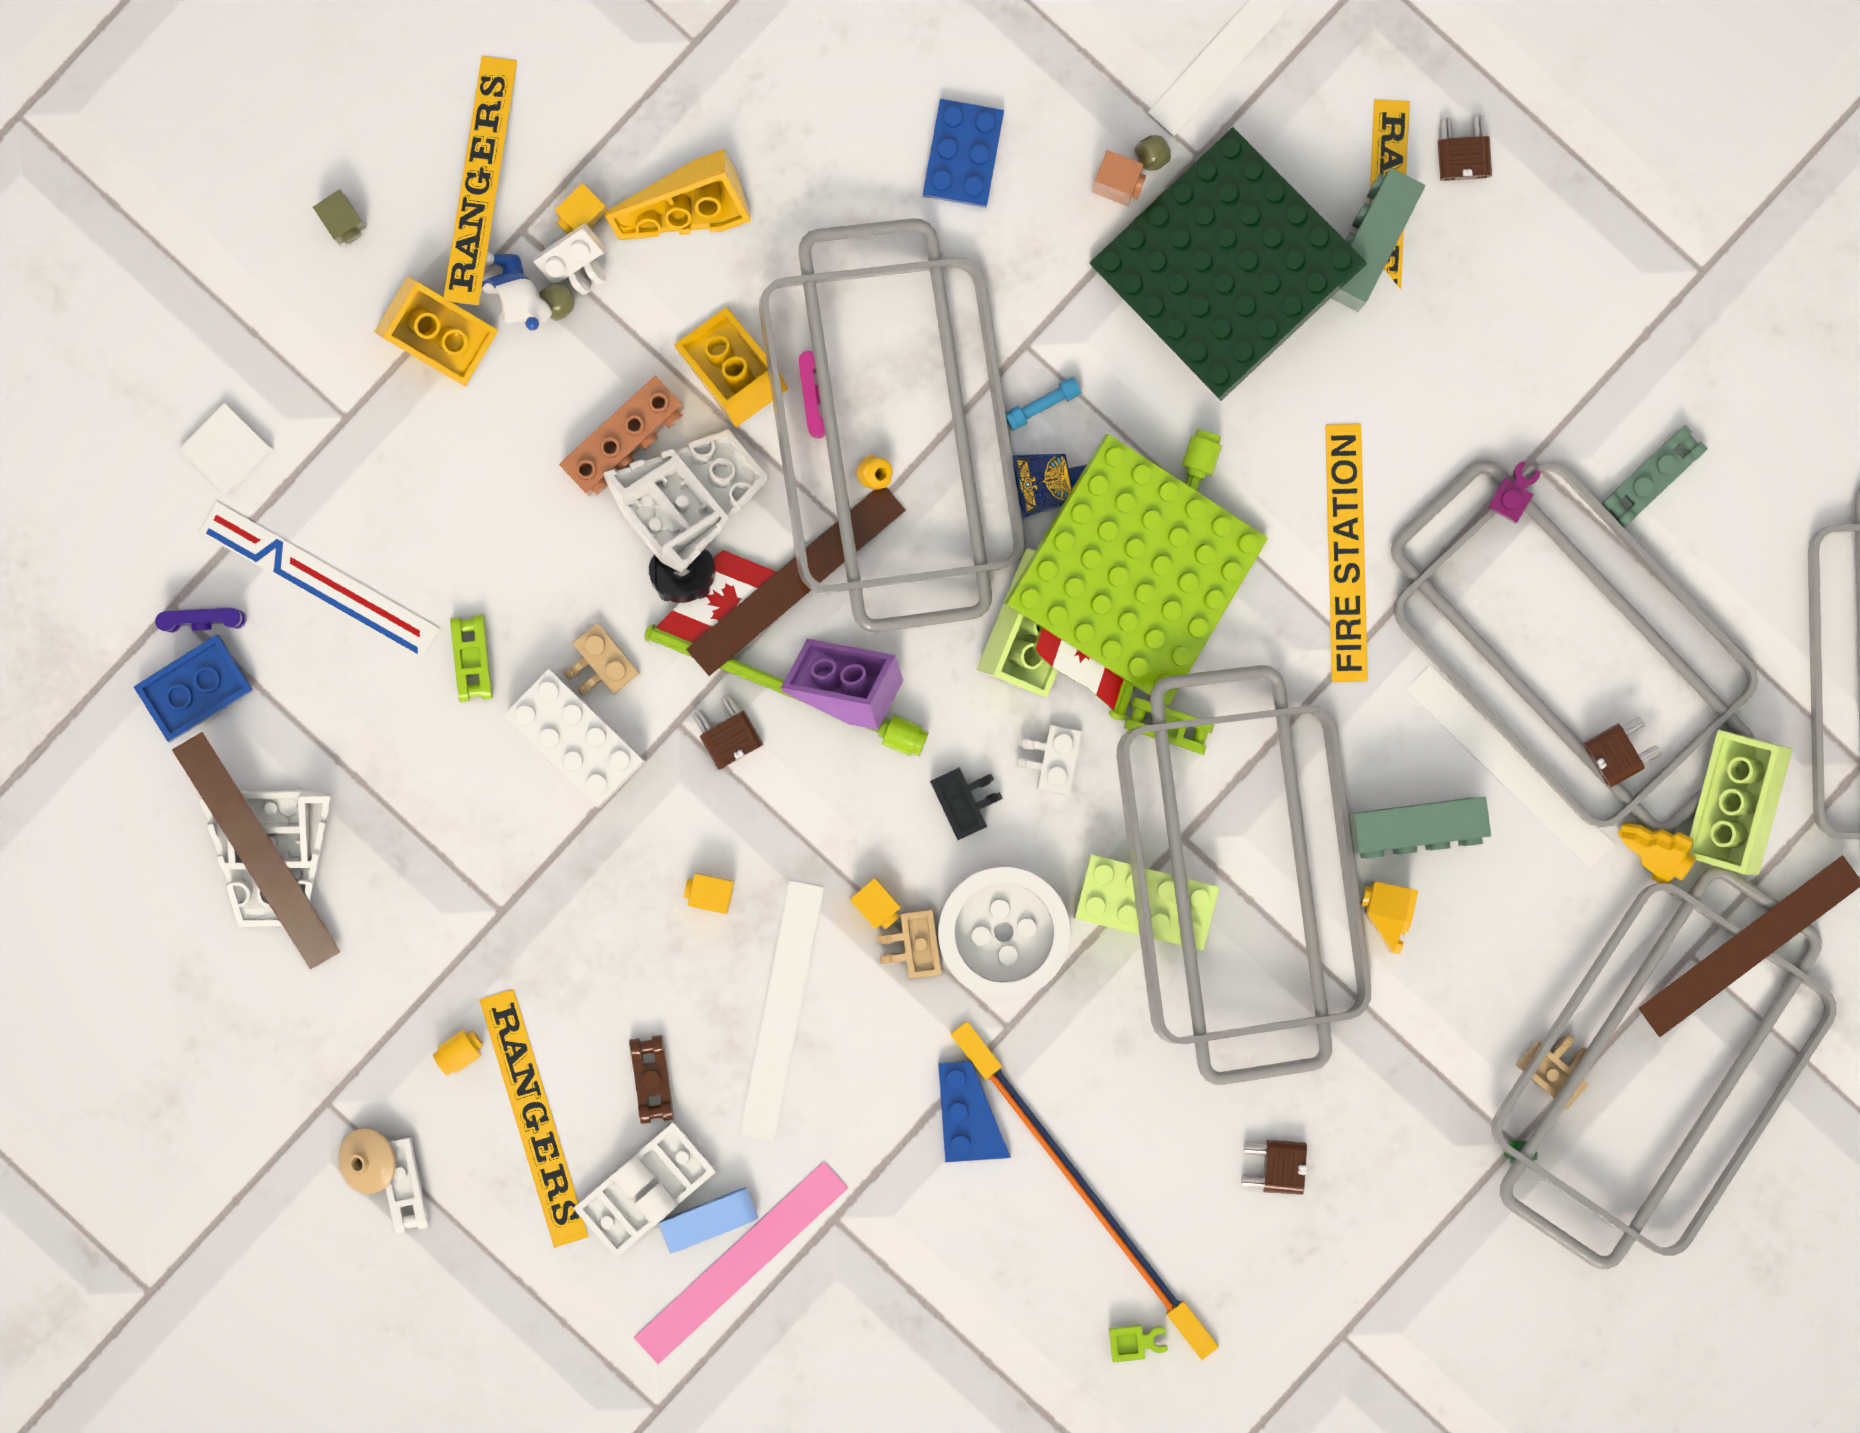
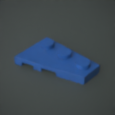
[938,1061,1011,1163]

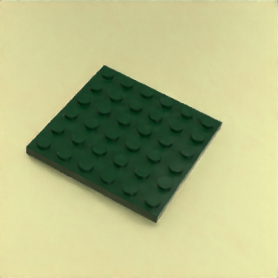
[1089,127,1367,401]

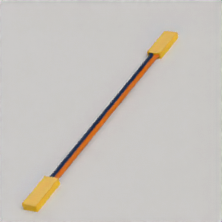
[950,1021,1219,1360]

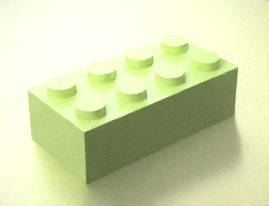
[1074,854,1220,951]

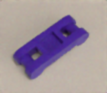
[155,608,247,633]

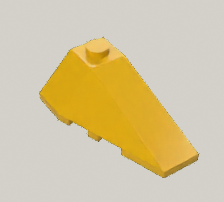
[605,149,751,240]

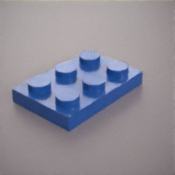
[923,99,1004,208]
[134,634,253,743]

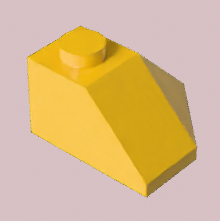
[1361,881,1418,954]

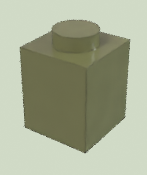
[313,189,366,245]

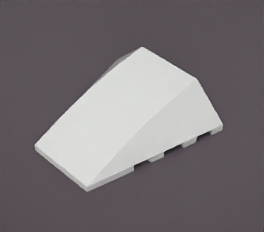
[603,429,768,573]
[199,789,332,927]

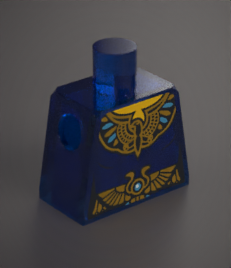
[1012,454,1087,520]

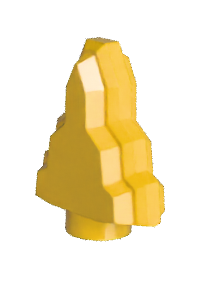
[1617,823,1696,884]

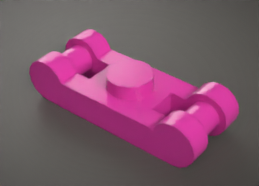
[799,351,826,439]

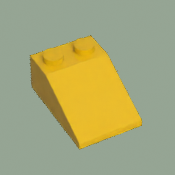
[374,276,499,386]
[674,307,788,427]

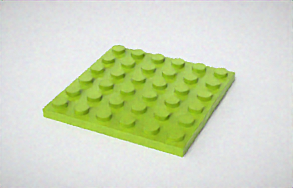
[1004,434,1268,706]

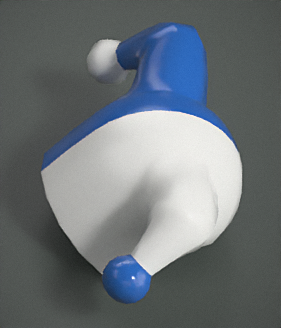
[482,252,552,331]

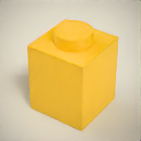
[554,183,607,234]
[684,873,735,914]
[850,878,901,929]

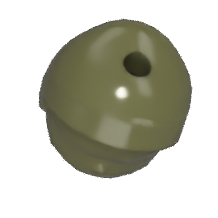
[1134,135,1171,171]
[539,283,575,321]

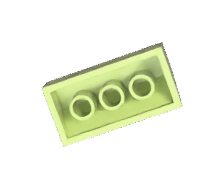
[976,549,1058,698]
[1689,730,1793,875]

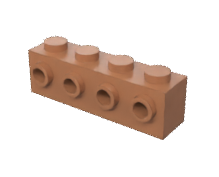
[559,375,684,496]

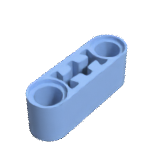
[658,1187,759,1253]

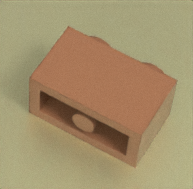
[1092,150,1146,206]

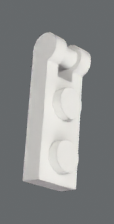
[386,1137,429,1234]

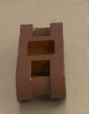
[629,1035,674,1124]

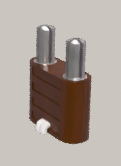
[1438,115,1492,181]
[692,694,764,770]
[1583,716,1661,788]
[1241,1140,1307,1195]

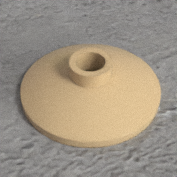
[338,1128,396,1194]

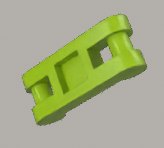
[450,614,493,702]
[1124,697,1214,755]

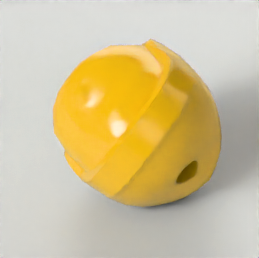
[856,455,893,490]

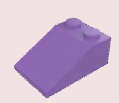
[781,639,903,730]

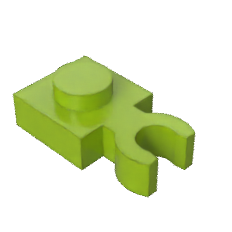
[1109,1324,1168,1363]

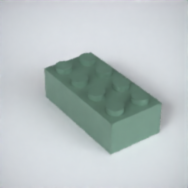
[1331,167,1426,312]
[1348,797,1491,859]

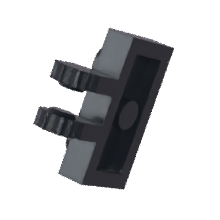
[930,767,1003,841]

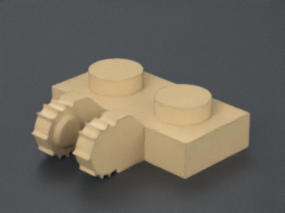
[564,623,640,696]
[877,909,942,979]
[1516,1034,1588,1109]

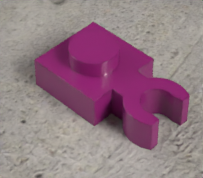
[1487,461,1540,524]

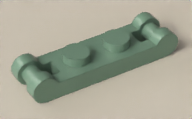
[1601,425,1708,528]

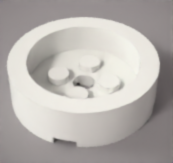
[938,866,1070,999]

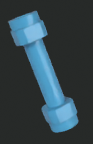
[1006,376,1082,431]

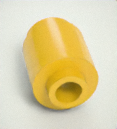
[432,1029,484,1076]

